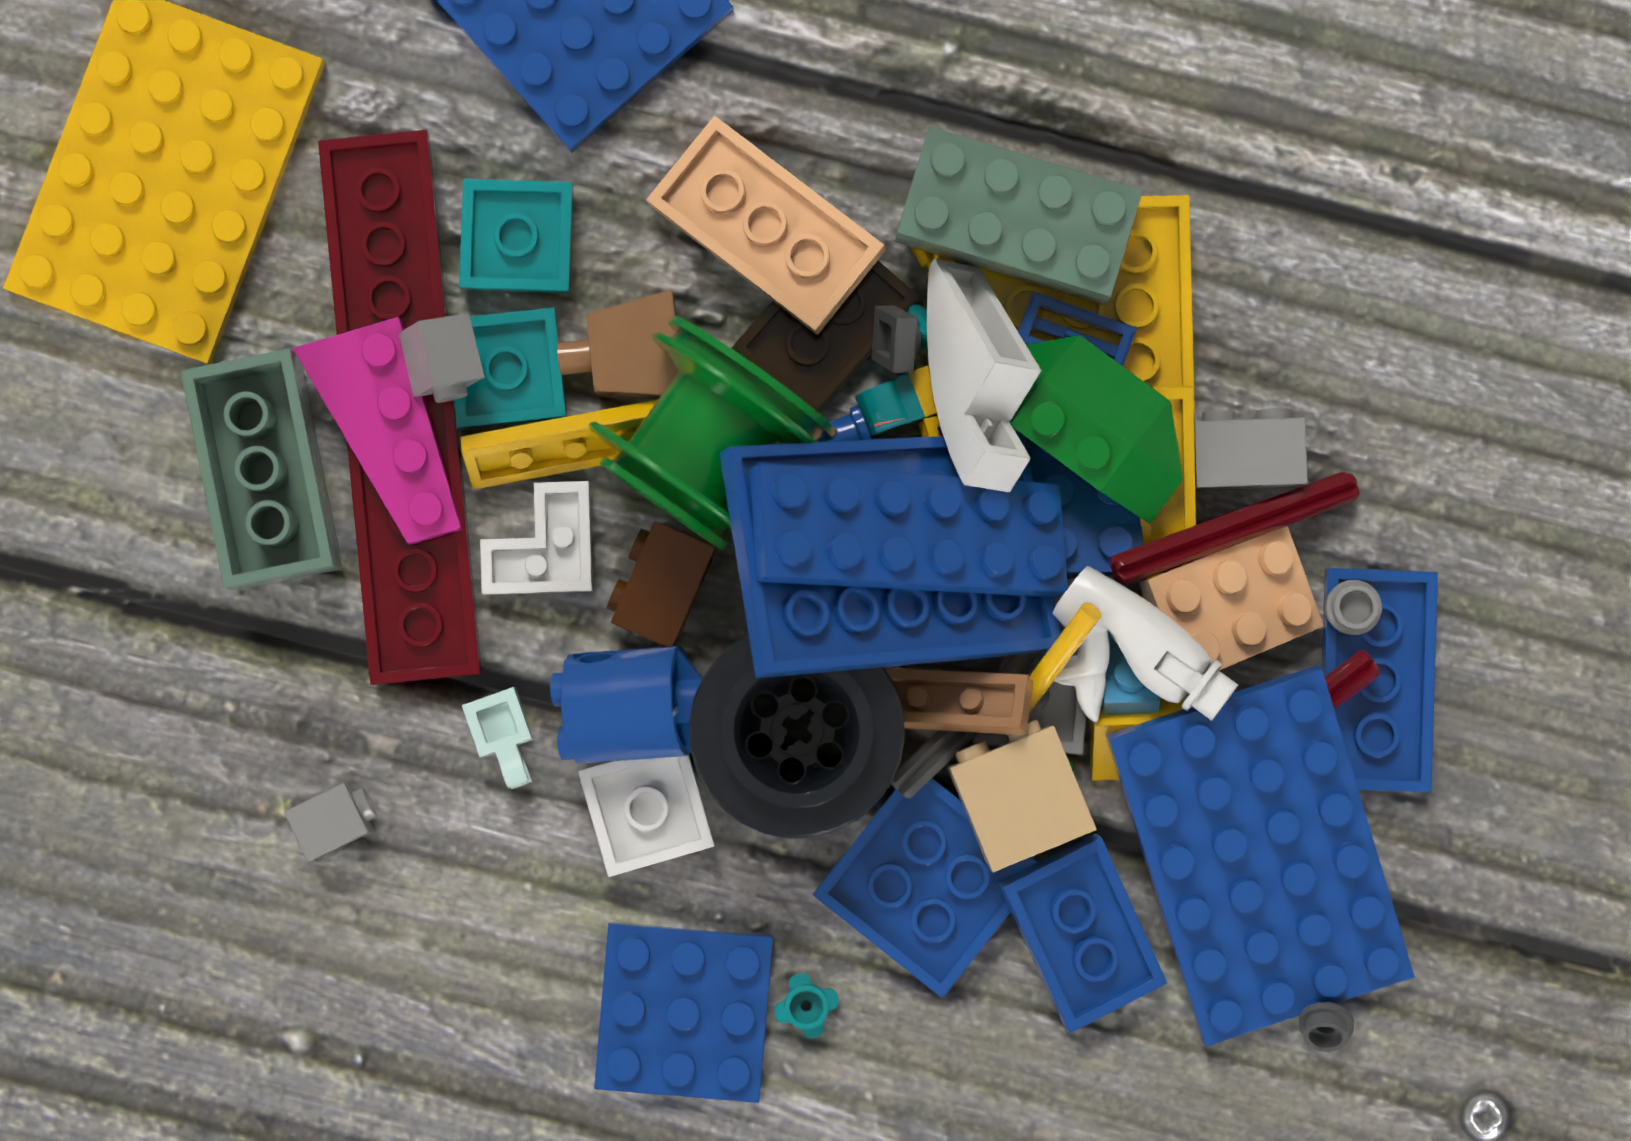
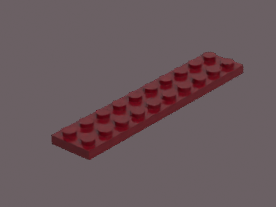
[318,129,482,685]

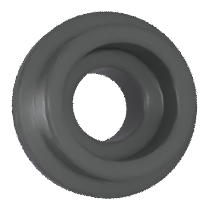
[1298,1001,1354,1052]

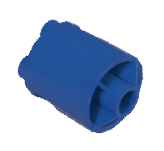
[550,646,703,763]

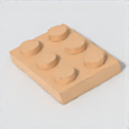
[1139,526,1324,670]

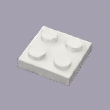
[578,755,715,877]

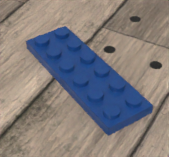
[750,463,1068,597]

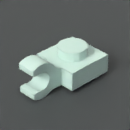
[462,687,534,789]

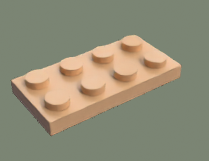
[646,115,886,335]

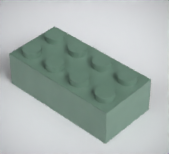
[895,126,1143,305]
[181,348,343,591]

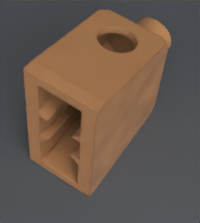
[557,291,678,400]

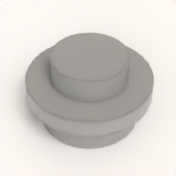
[1325,580,1382,635]

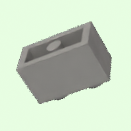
[1194,408,1308,491]

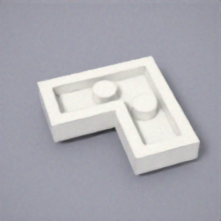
[480,481,593,595]

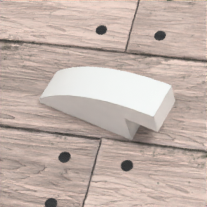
[927,258,1041,492]

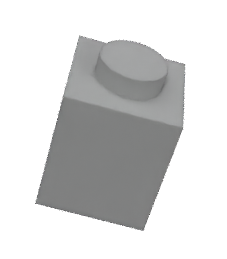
[398,313,485,403]
[284,781,377,862]

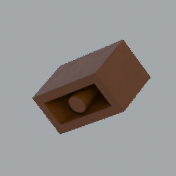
[606,521,717,647]

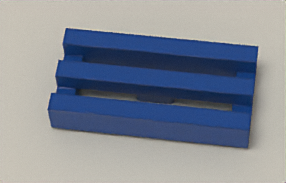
[1018,291,1137,366]

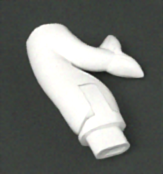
[1052,566,1238,722]

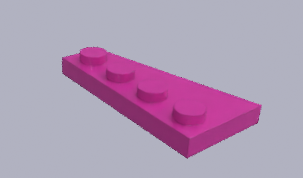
[293,317,463,545]

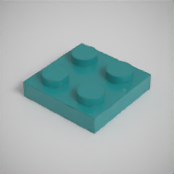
[459,178,574,294]
[454,308,567,430]

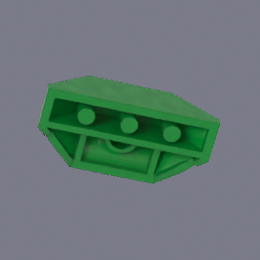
[1010,335,1184,524]

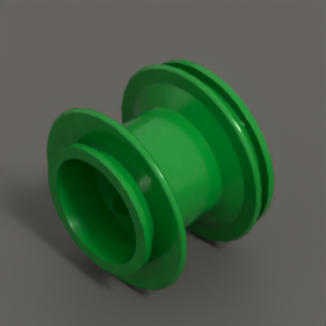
[589,315,837,551]

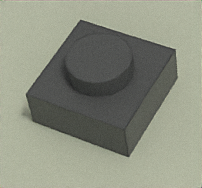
[871,305,921,373]

